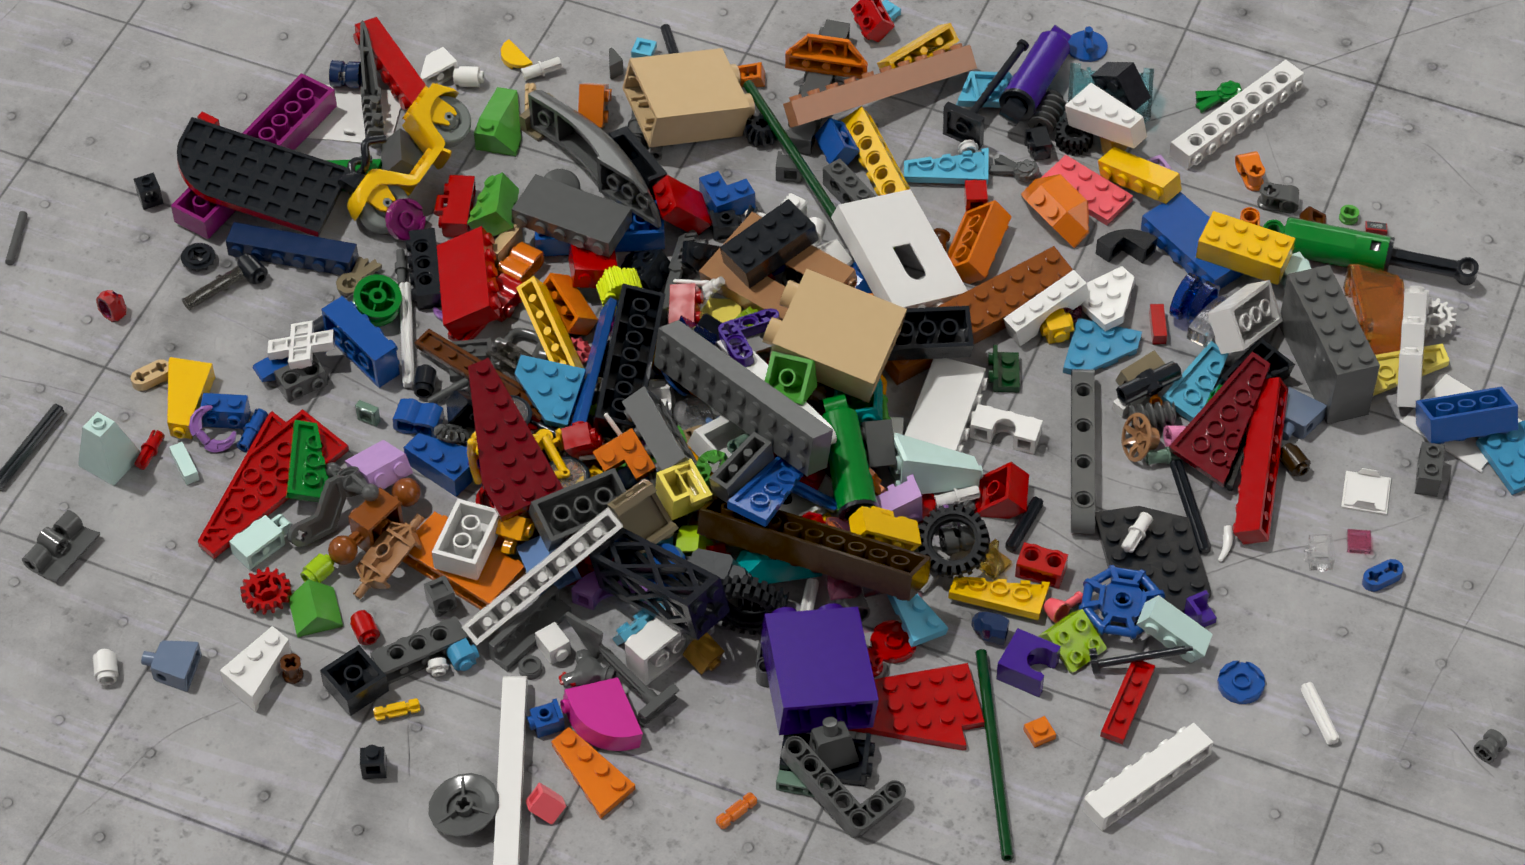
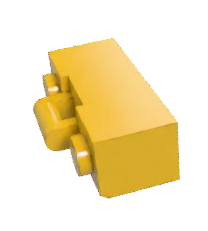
[849,506,922,551]

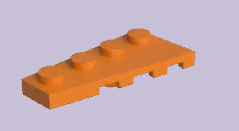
[551,727,636,819]

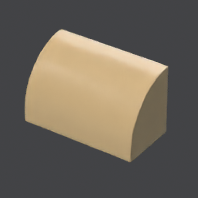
[493,224,523,269]

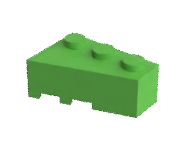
[467,172,519,236]

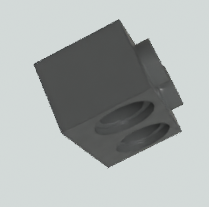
[274,353,328,403]
[1414,442,1445,497]

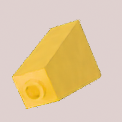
[167,357,215,439]

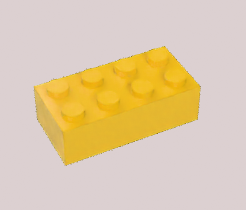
[1196,211,1295,285]

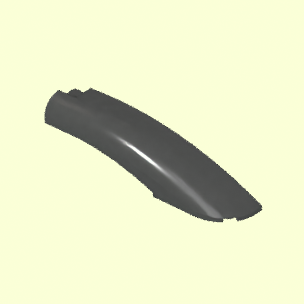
[528,90,661,228]

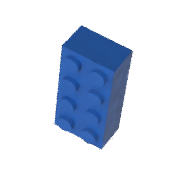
[321,296,400,388]
[1416,386,1518,444]

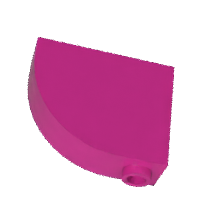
[560,677,643,751]

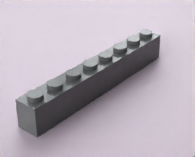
[785,19,850,155]

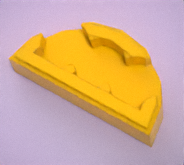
[501,39,533,69]

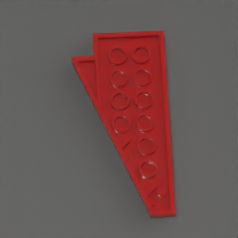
[198,409,349,559]
[848,663,984,750]

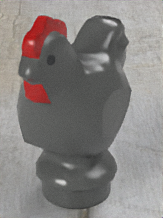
[558,649,617,687]

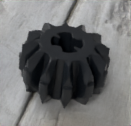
[745,113,778,148]

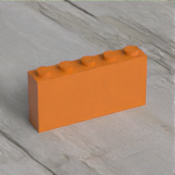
[402,511,525,610]

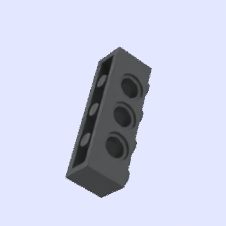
[823,159,876,204]
[370,616,469,685]

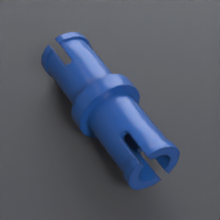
[237,408,268,452]

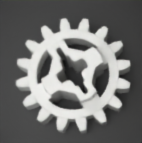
[1425,297,1457,339]

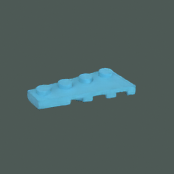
[904,148,989,185]
[1161,341,1229,422]

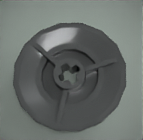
[428,773,499,837]

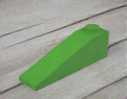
[474,87,521,156]

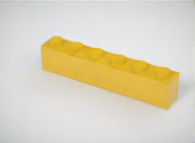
[516,276,584,368]

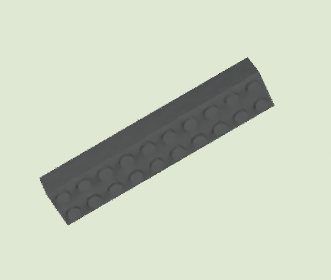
[654,320,833,476]

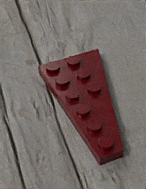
[1169,352,1270,488]

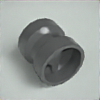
[1473,729,1507,763]

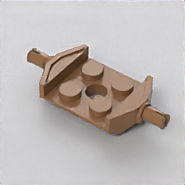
[353,513,425,600]

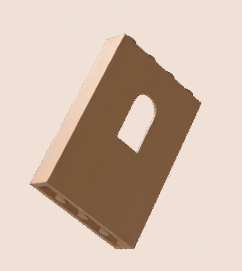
[699,212,857,320]

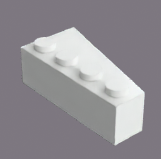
[1065,83,1147,148]

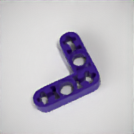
[718,308,780,367]

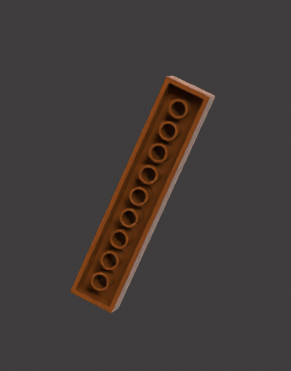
[884,246,1073,385]

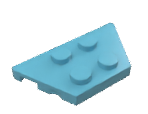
[956,71,1012,108]

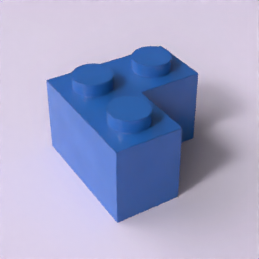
[699,171,756,215]

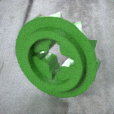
[696,450,728,486]

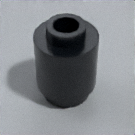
[237,253,268,284]
[412,364,437,398]

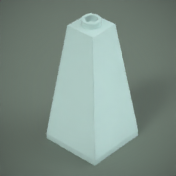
[78,412,141,486]
[888,433,983,494]

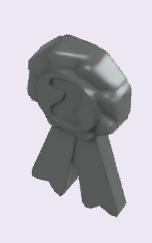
[988,154,1040,181]

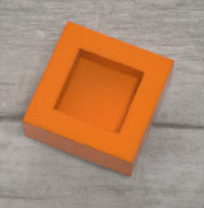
[1023,716,1056,748]

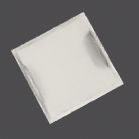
[1341,468,1391,515]

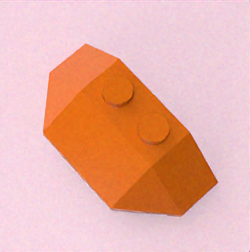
[785,33,868,79]
[1021,174,1090,248]

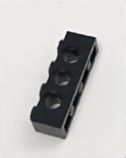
[406,228,442,310]

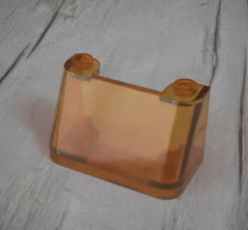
[1343,264,1404,354]

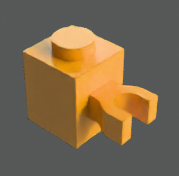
[495,515,534,554]

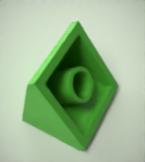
[764,351,817,405]
[289,579,343,637]

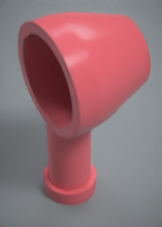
[1043,591,1083,623]

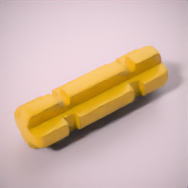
[373,698,420,721]

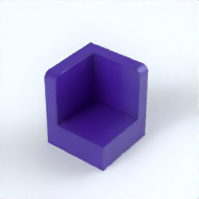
[1184,590,1217,628]

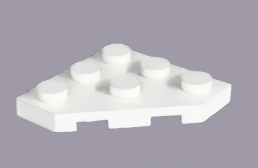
[1078,266,1135,331]

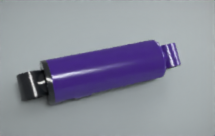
[998,25,1072,126]

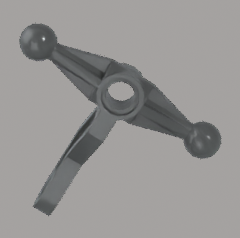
[287,462,379,547]

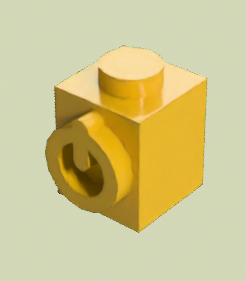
[1040,308,1074,344]

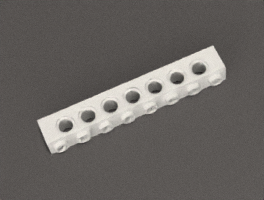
[1169,60,1304,170]
[462,507,623,646]

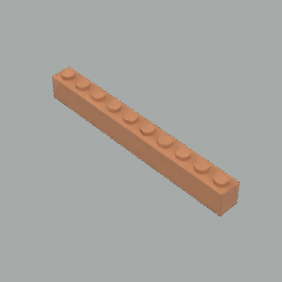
[783,43,977,128]

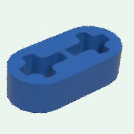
[1362,559,1403,592]

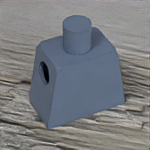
[1282,387,1327,441]
[141,640,202,692]

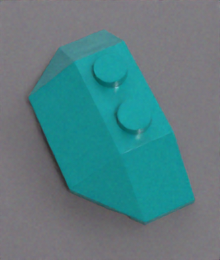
[736,550,822,584]

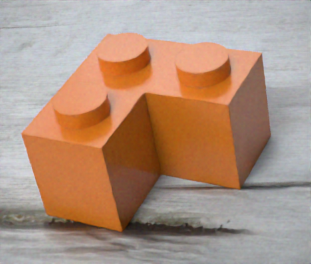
[578,83,612,127]
[593,428,657,482]

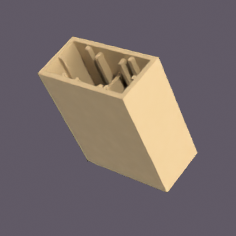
[622,48,755,148]
[762,269,907,403]

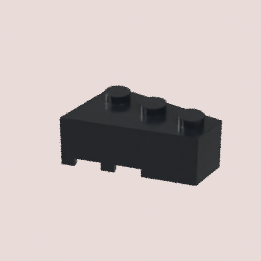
[1217,338,1295,386]

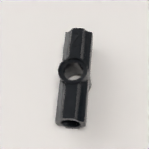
[1116,361,1182,405]

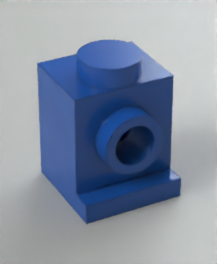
[527,698,565,738]

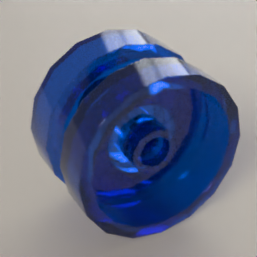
[1169,273,1220,328]

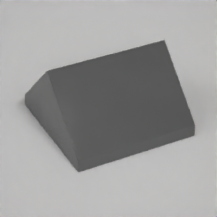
[381,128,424,174]

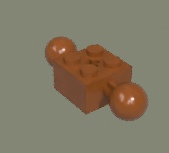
[328,478,421,565]

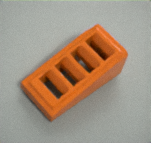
[738,62,765,87]

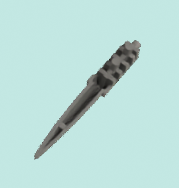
[360,20,384,148]
[659,230,709,328]

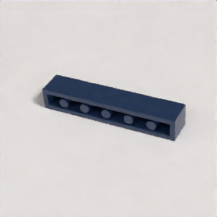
[226,222,359,276]

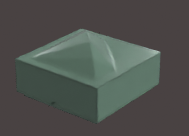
[355,400,381,426]

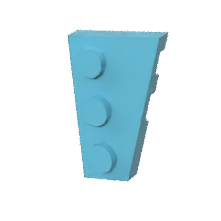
[887,593,949,648]

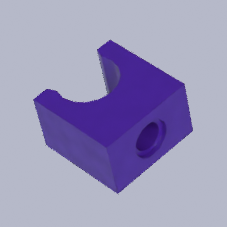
[996,628,1061,697]

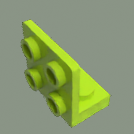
[1038,609,1107,673]

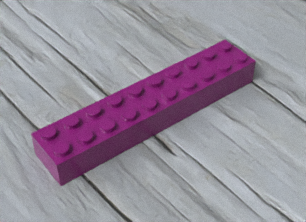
[171,73,337,239]

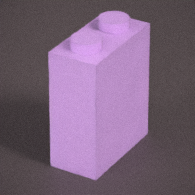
[345,440,413,489]

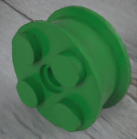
[352,274,402,327]

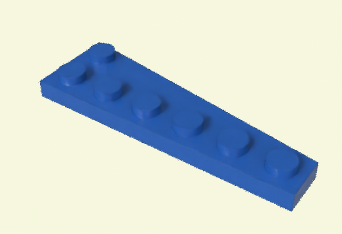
[727,456,804,527]

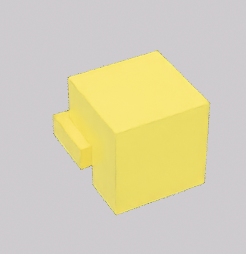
[655,459,712,520]

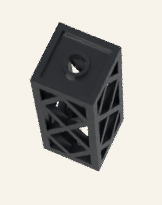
[589,527,730,640]

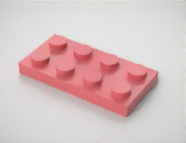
[1041,155,1133,225]

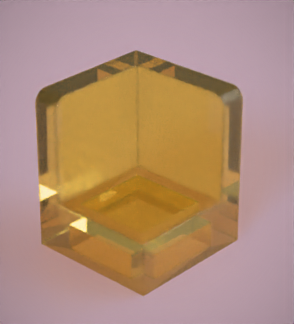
[979,538,1012,580]

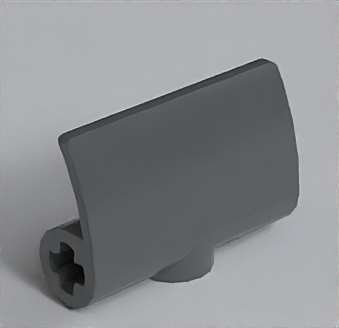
[22,510,100,582]

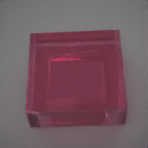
[1347,529,1371,554]

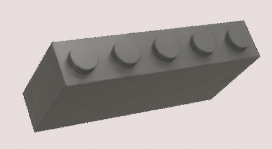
[512,174,632,258]

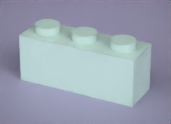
[1136,595,1213,663]

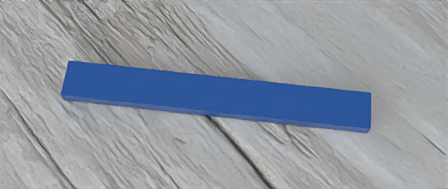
[571,297,617,426]

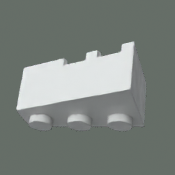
[220,626,291,712]

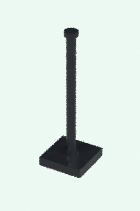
[943,39,1029,150]

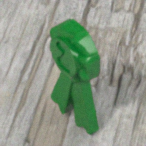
[1195,80,1242,113]

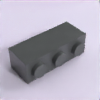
[709,432,774,503]

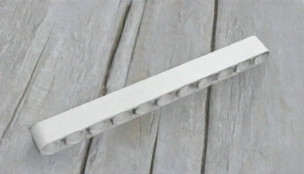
[493,676,528,865]

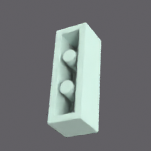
[169,442,199,485]

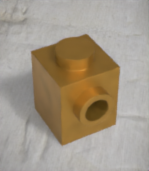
[682,633,725,675]

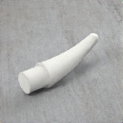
[1218,525,1234,562]

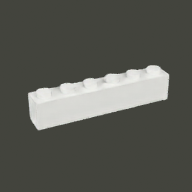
[1083,723,1213,831]

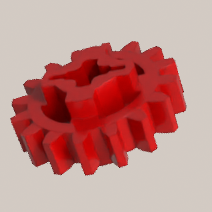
[240,567,292,615]

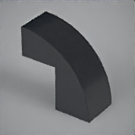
[1095,229,1158,264]

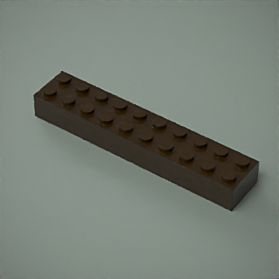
[697,496,931,601]

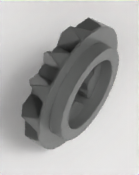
[433,424,470,444]

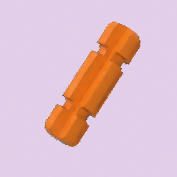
[716,792,757,829]

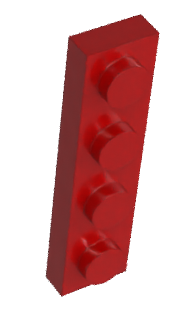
[1100,661,1156,745]

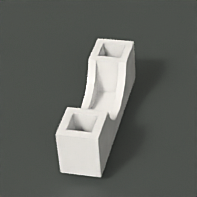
[1003,270,1090,346]

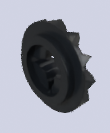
[181,243,216,272]

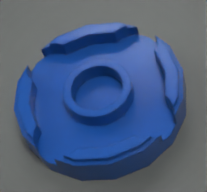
[1217,660,1265,704]

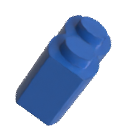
[393,398,444,438]

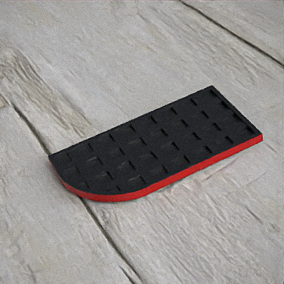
[177,117,350,237]

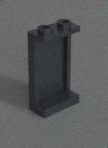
[609,126,667,200]
[779,733,875,786]

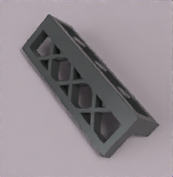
[488,585,572,672]

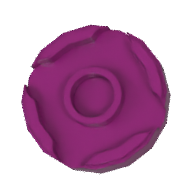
[385,198,426,241]

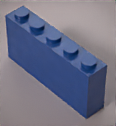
[1141,192,1243,294]

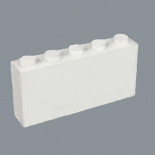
[905,358,989,453]

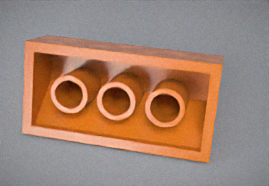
[947,200,1012,284]

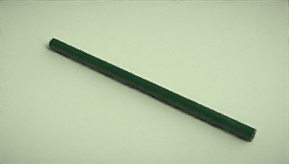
[743,80,837,228]
[975,649,1014,861]

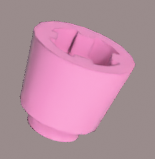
[1163,425,1186,447]

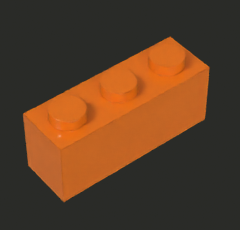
[543,273,598,336]

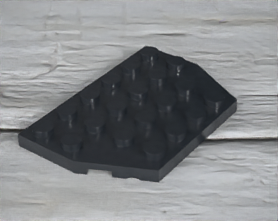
[1095,506,1211,627]

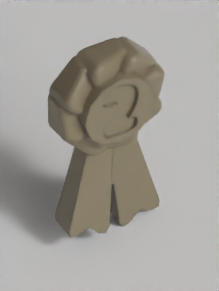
[336,257,382,297]

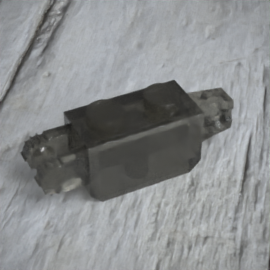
[486,341,533,382]

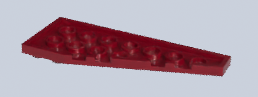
[468,358,563,522]

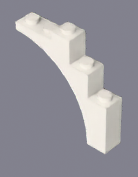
[1397,286,1429,408]

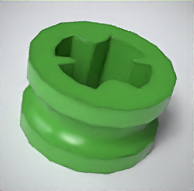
[1339,205,1359,225]

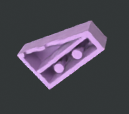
[876,474,923,522]

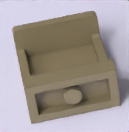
[607,479,678,554]

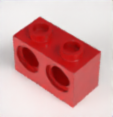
[1015,542,1069,589]

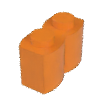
[497,242,544,283]

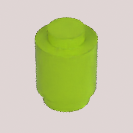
[300,553,335,583]

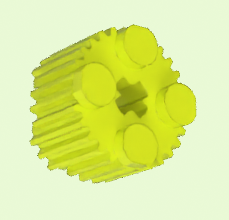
[596,265,643,316]

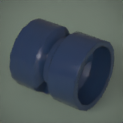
[329,60,362,88]

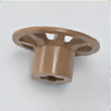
[1121,413,1160,462]

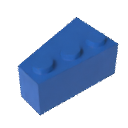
[403,433,474,497]

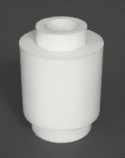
[453,66,484,87]
[93,649,118,685]

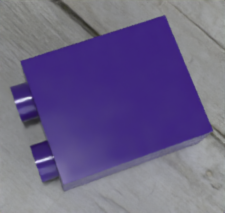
[760,603,879,735]

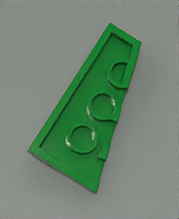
[286,420,328,503]

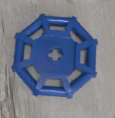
[1079,565,1165,640]

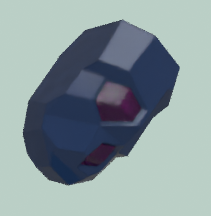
[971,612,1010,646]

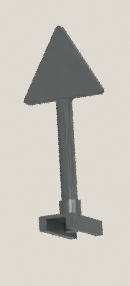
[564,612,680,728]

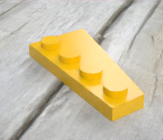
[948,576,1050,620]

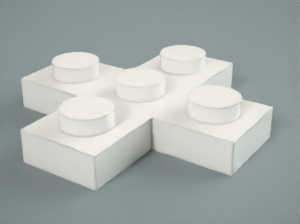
[267,320,335,369]

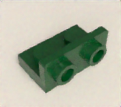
[988,345,1020,393]

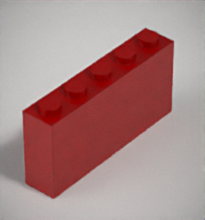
[437,226,501,337]

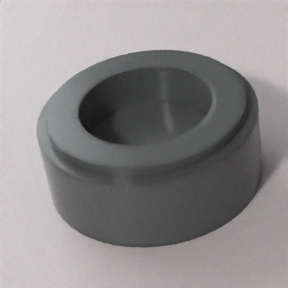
[518,655,542,680]

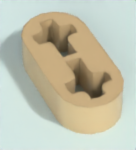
[130,359,168,391]

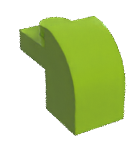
[676,525,714,556]

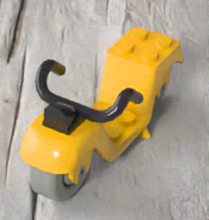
[338,83,471,234]

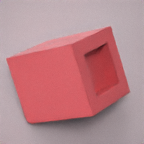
[525,782,566,824]

